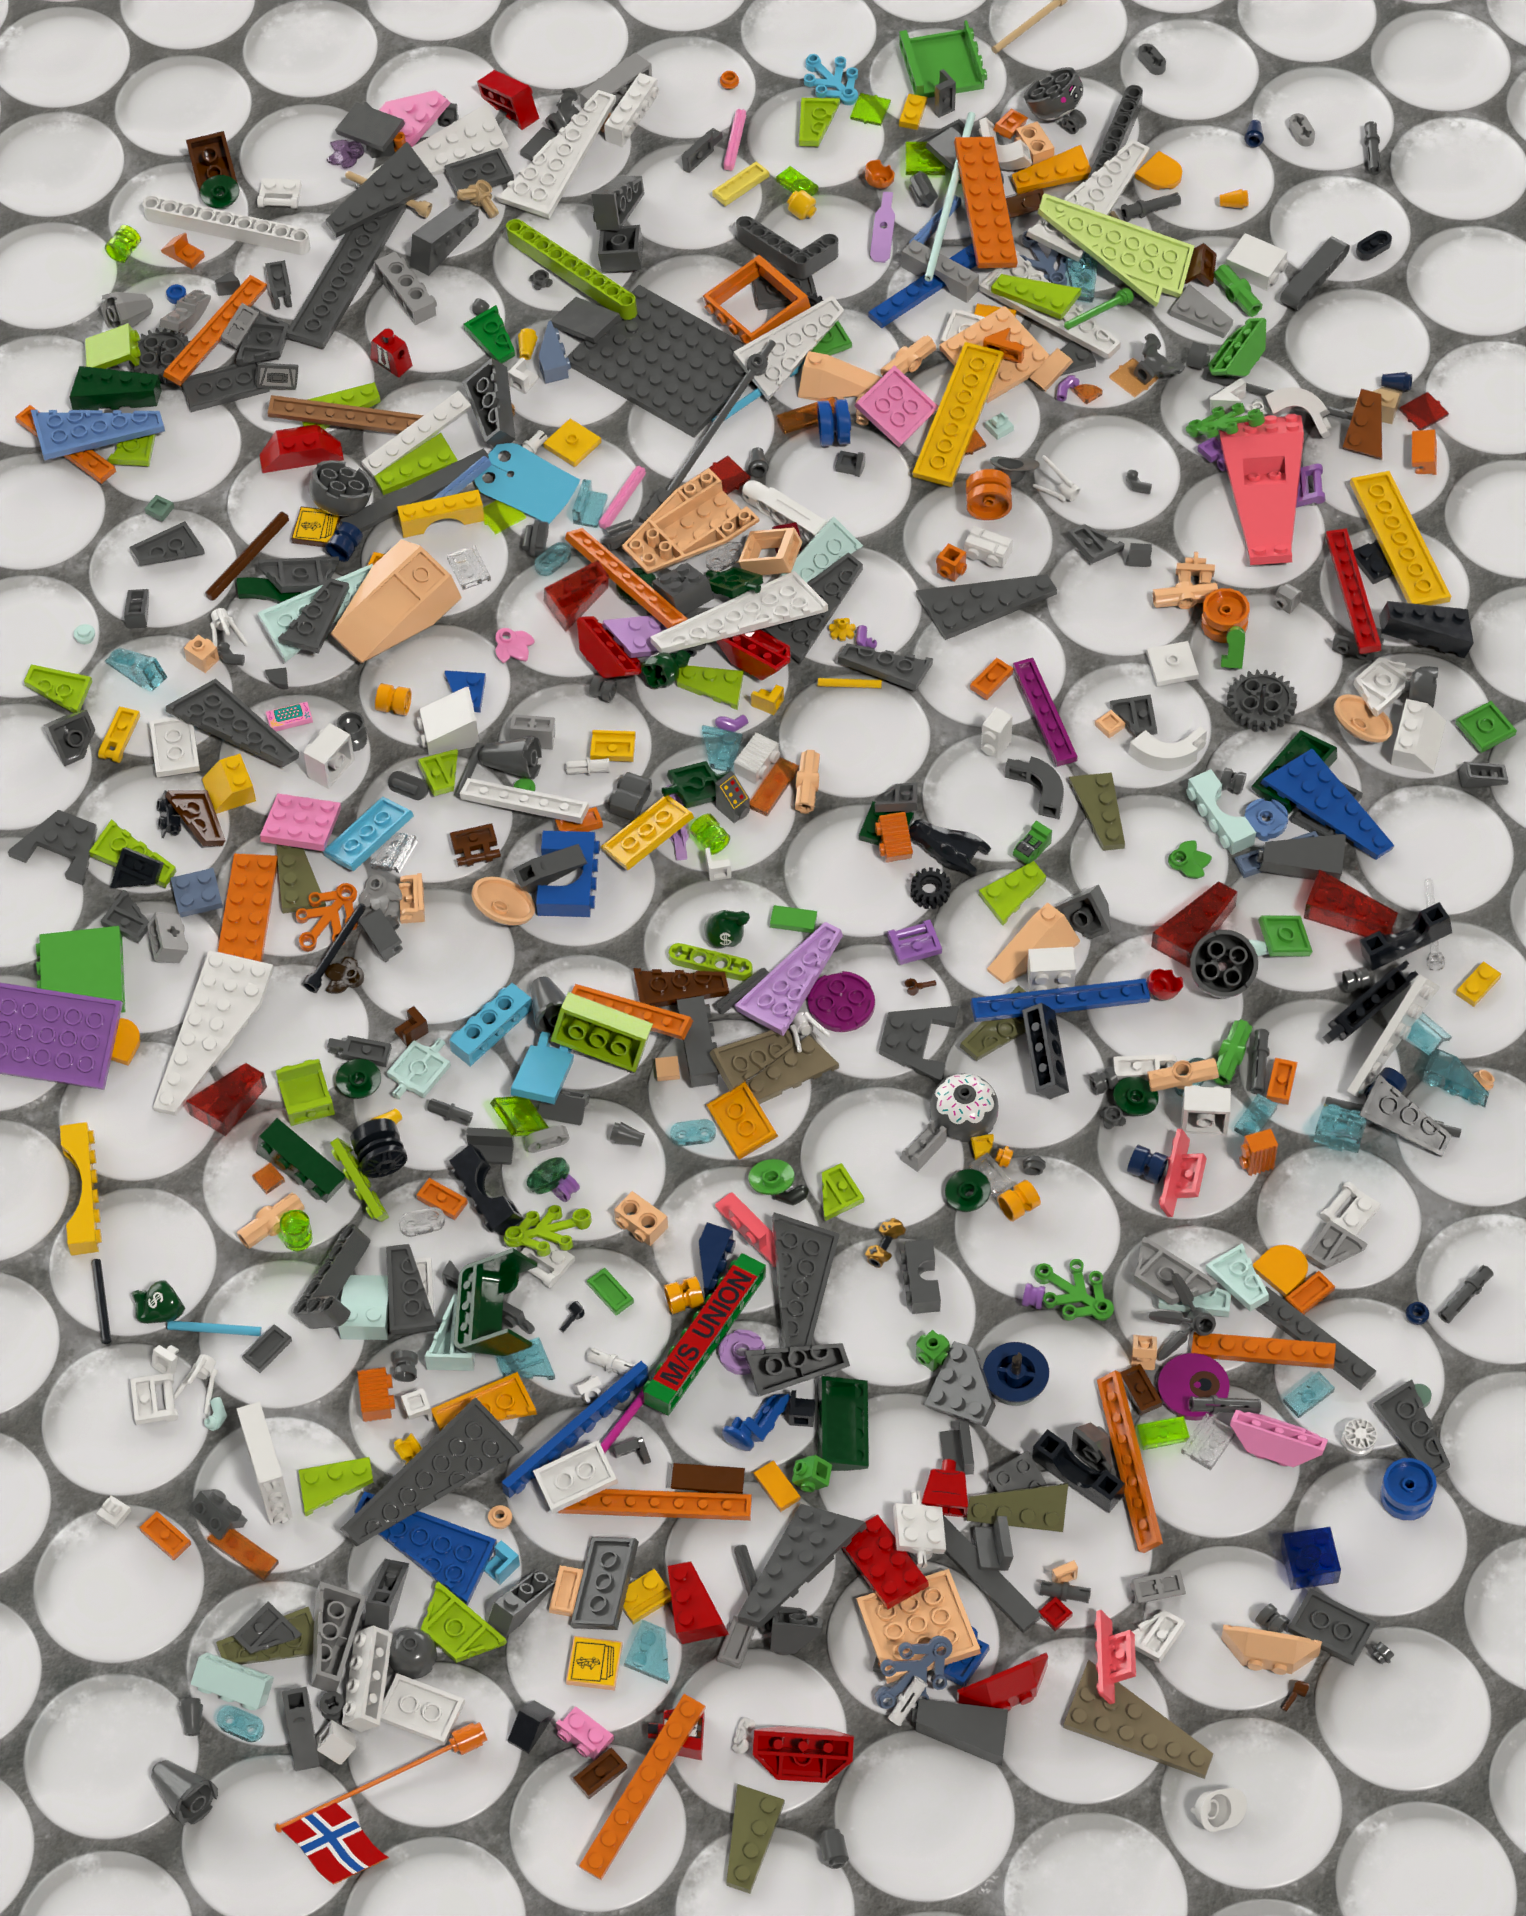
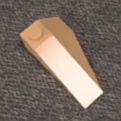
[987,903,1080,984]

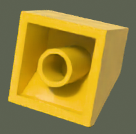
[202,754,256,814]

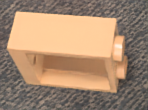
[739,528,802,575]

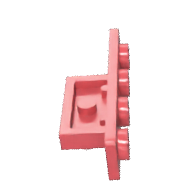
[1159,1128,1207,1217]
[715,1192,776,1267]
[1094,1610,1136,1705]

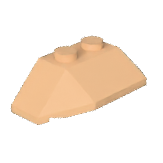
[1221,1625,1322,1675]

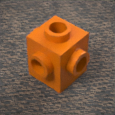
[936,543,967,582]

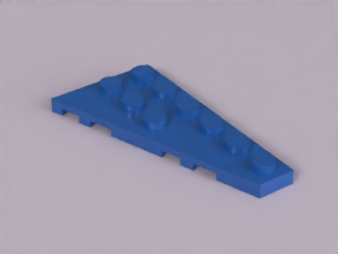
[1261,749,1394,860]
[354,1491,497,1606]

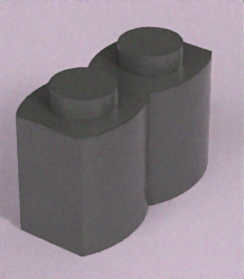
[608,772,652,820]

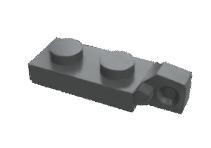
[681,128,723,173]
[327,1036,392,1067]

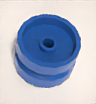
[817,399,851,446]
[1380,1458,1437,1520]

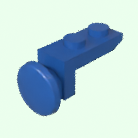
[722,1394,791,1451]

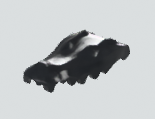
[909,819,991,877]

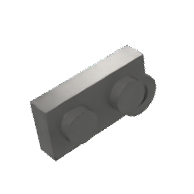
[502,1301,535,1334]

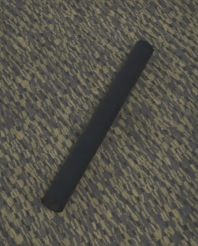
[92,1259,111,1344]

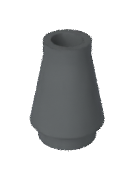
[748,447,769,477]
[610,1122,645,1146]
[179,1698,203,1736]

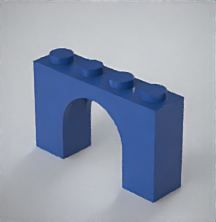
[536,831,600,917]

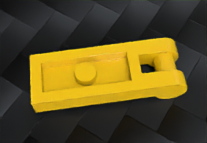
[98,706,140,763]

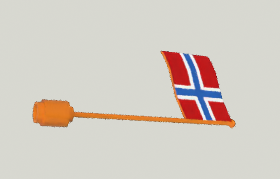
[275,1722,487,1885]

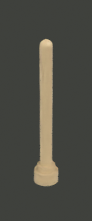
[345,171,432,218]

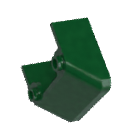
[454,1248,537,1357]

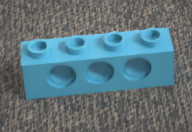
[449,983,533,1067]

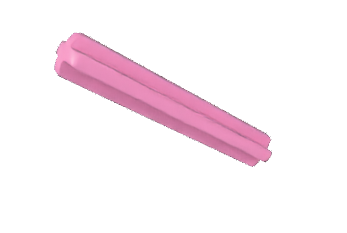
[723,109,746,171]
[598,466,646,530]

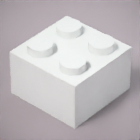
[303,723,355,789]
[1027,947,1076,992]
[1181,1085,1231,1135]

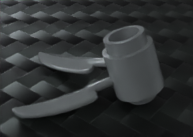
[1149,1273,1216,1361]

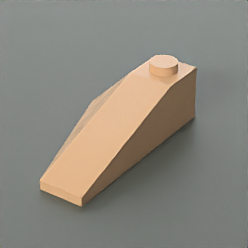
[798,351,882,401]

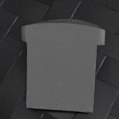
[836,451,865,477]
[1126,543,1152,567]
[613,1437,651,1465]

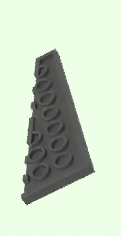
[340,1397,524,1547]

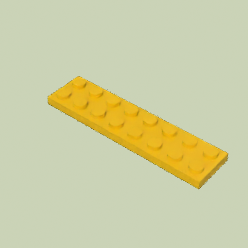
[912,342,1004,487]
[1350,471,1452,605]

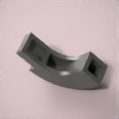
[1005,756,1064,819]

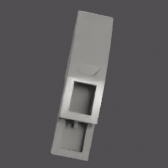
[159,290,211,334]

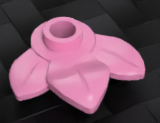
[495,628,535,663]

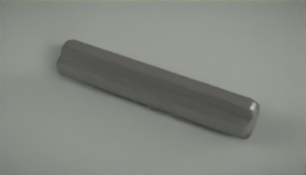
[715,968,769,1014]

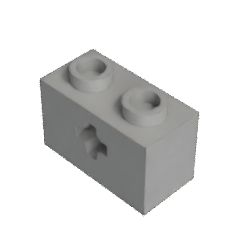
[147,912,188,963]

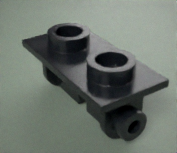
[156,790,181,838]

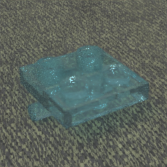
[1313,1104,1368,1153]

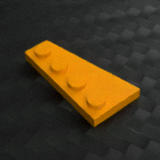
[1011,145,1091,193]
[431,1372,537,1431]

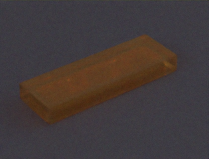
[777,397,835,434]
[750,757,799,816]
[207,1529,279,1581]

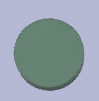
[1414,1384,1432,1408]

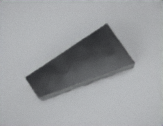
[1379,601,1474,658]

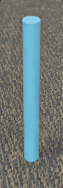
[167,1321,262,1336]

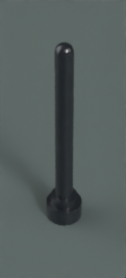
[302,903,366,993]

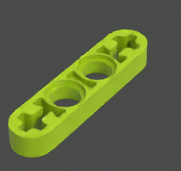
[669,943,753,981]

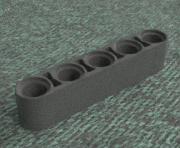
[1280,236,1350,310]

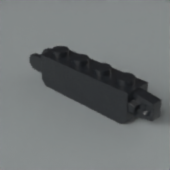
[1322,960,1419,1044]

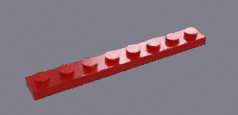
[1326,528,1381,654]

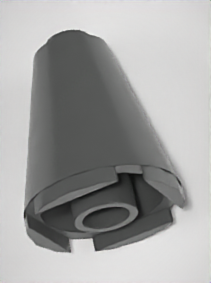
[479,736,542,779]
[531,976,566,1037]
[151,1760,218,1825]

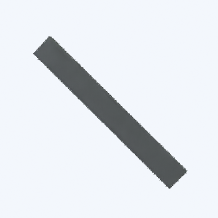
[340,448,489,532]

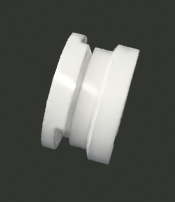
[1341,1418,1377,1456]

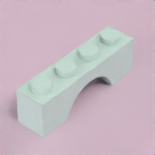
[1186,769,1256,855]

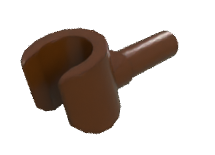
[905,978,937,996]
[1282,1681,1309,1712]

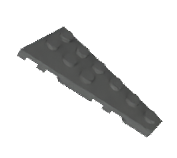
[326,142,438,238]

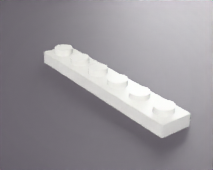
[361,390,471,479]
[460,778,589,824]

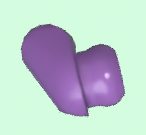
[1057,375,1080,402]
[856,625,877,649]
[715,715,749,733]

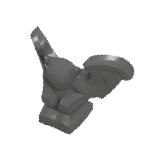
[545,88,579,133]
[1133,333,1185,386]

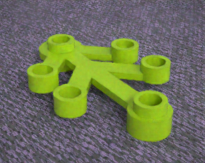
[503,1205,592,1257]

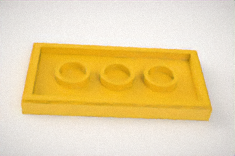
[601,795,694,870]

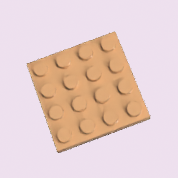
[939,306,1050,403]
[856,1569,981,1684]

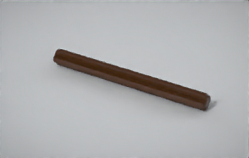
[205,511,289,601]

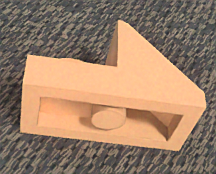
[1131,1335,1157,1370]

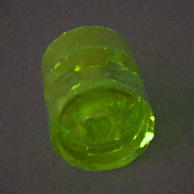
[105,225,141,263]
[690,813,730,855]
[280,1209,313,1252]

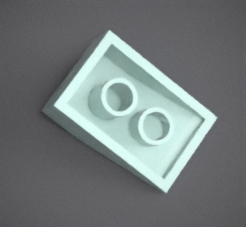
[338,1275,389,1340]

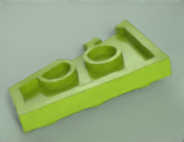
[677,665,744,710]

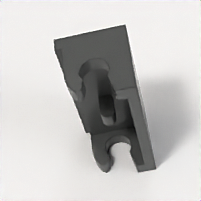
[359,908,403,963]

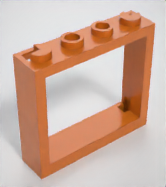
[703,255,811,345]

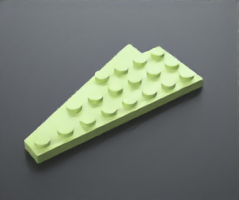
[1037,193,1194,307]

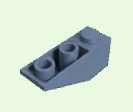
[539,321,571,384]

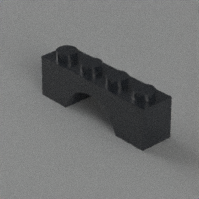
[1359,902,1452,971]
[449,1144,523,1236]
[1032,1429,1125,1513]

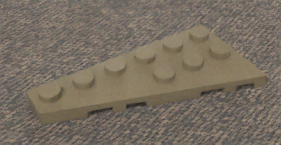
[1063,1659,1213,1779]

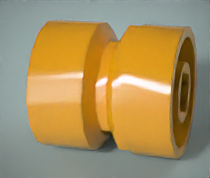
[375,683,412,716]
[997,1180,1041,1222]
[664,1276,704,1315]

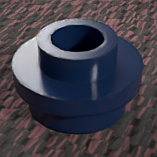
[1405,1302,1429,1325]

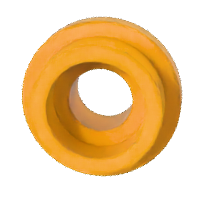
[995,1145,1013,1168]

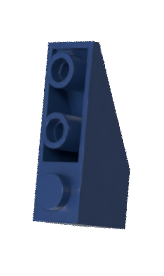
[699,1222,736,1299]

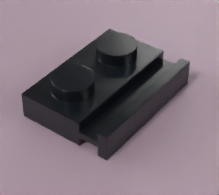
[1353,540,1393,584]

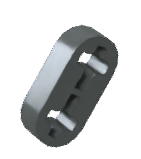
[1138,44,1166,75]

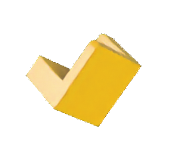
[751,684,784,715]

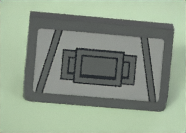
[255,363,299,389]

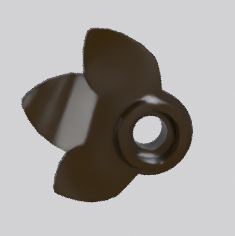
[325,957,364,993]

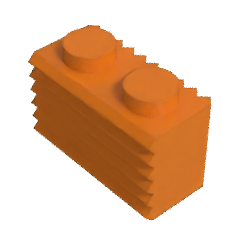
[875,812,913,862]
[1239,1129,1278,1176]
[357,1367,395,1422]

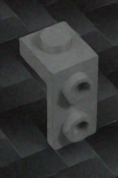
[1332,628,1384,661]

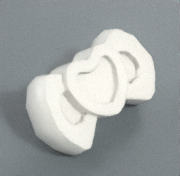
[732,1718,756,1754]

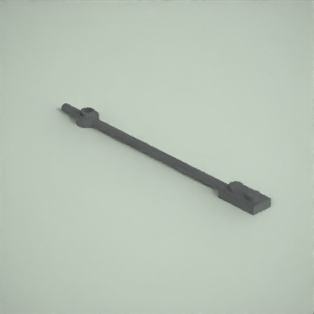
[639,340,776,523]

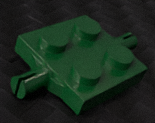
[706,567,764,599]
[661,761,729,808]

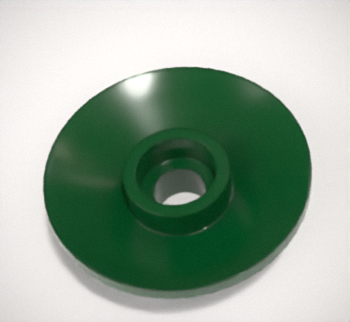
[200,175,239,208]
[336,1059,381,1099]
[1113,1076,1159,1116]
[945,1169,991,1212]

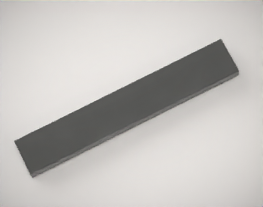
[943,1515,1041,1633]

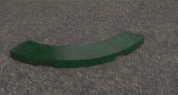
[237,577,328,639]

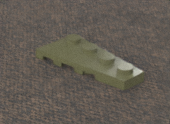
[1068,772,1125,851]
[276,844,326,914]
[960,985,1026,1061]
[967,1483,1068,1532]
[216,1607,314,1665]
[727,1784,785,1894]

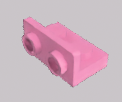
[556,1706,614,1761]

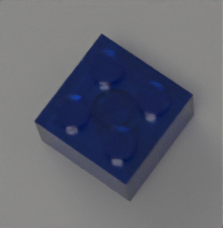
[1280,1527,1341,1590]

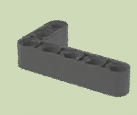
[736,216,838,279]
[293,1224,371,1329]

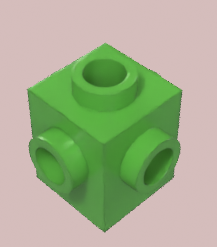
[916,1330,950,1372]
[792,1455,832,1492]

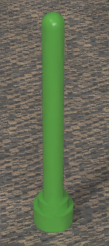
[1064,288,1134,330]

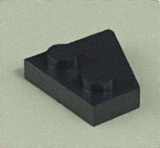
[110,847,164,888]

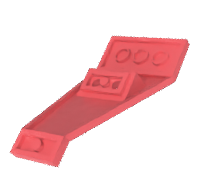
[1219,414,1304,565]

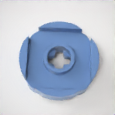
[1244,799,1288,841]

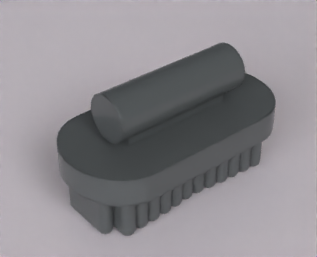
[909,171,938,207]
[602,519,640,551]
[522,520,549,557]
[388,771,430,800]

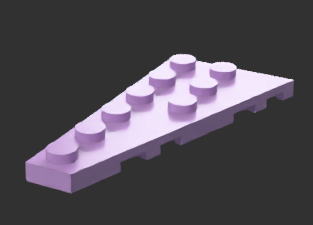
[735,922,843,1036]

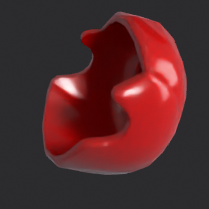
[1147,969,1183,1000]

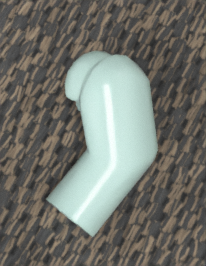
[204,1397,227,1431]

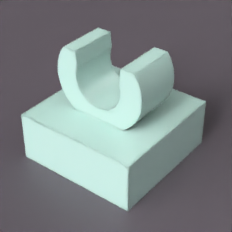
[985,412,1014,440]

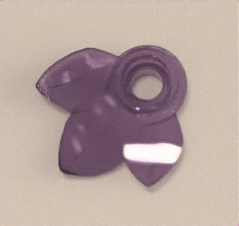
[327,140,364,169]

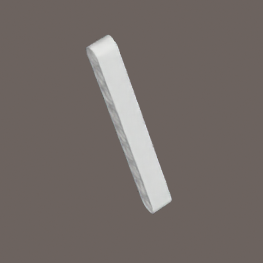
[142,195,311,255]

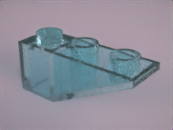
[105,648,168,691]
[1423,1048,1489,1108]

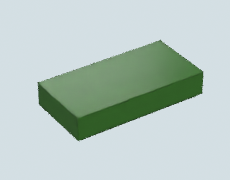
[770,905,817,933]
[587,1268,634,1316]

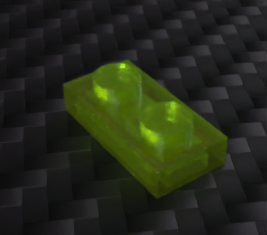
[776,166,818,196]
[1137,1416,1190,1450]

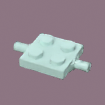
[387,1038,451,1099]

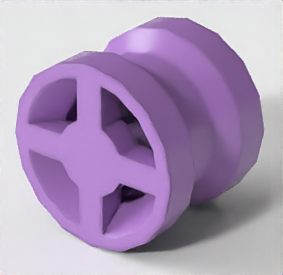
[551,1173,580,1202]
[1022,1283,1046,1310]

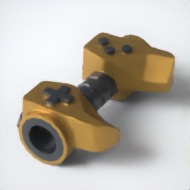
[865,1218,906,1268]

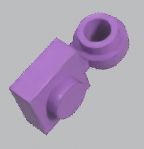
[1198,437,1227,471]

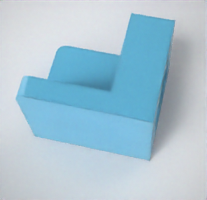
[484,1540,520,1585]

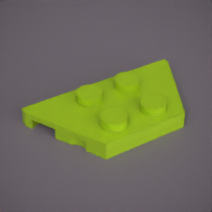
[421,1581,507,1663]

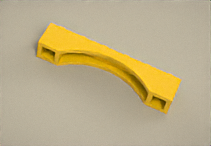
[60,1122,102,1256]

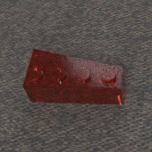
[1304,869,1398,937]
[1151,881,1238,968]

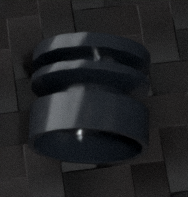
[350,1118,407,1178]

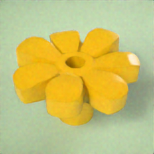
[829,618,856,641]

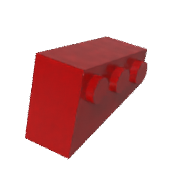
[477,70,540,130]
[667,1561,729,1644]

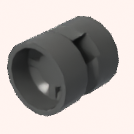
[337,711,368,752]

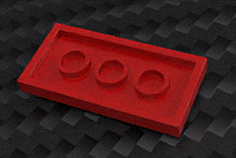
[842,1515,929,1610]

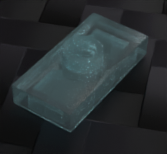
[1283,1371,1335,1418]

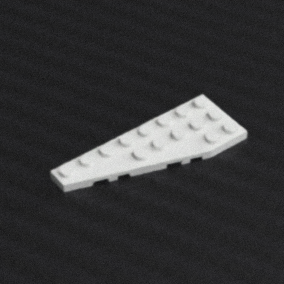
[153,950,274,1116]

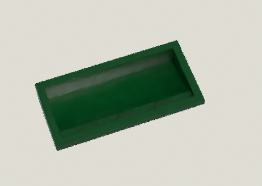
[1251,730,1337,815]
[817,1376,869,1471]

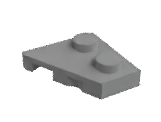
[1305,1220,1368,1270]

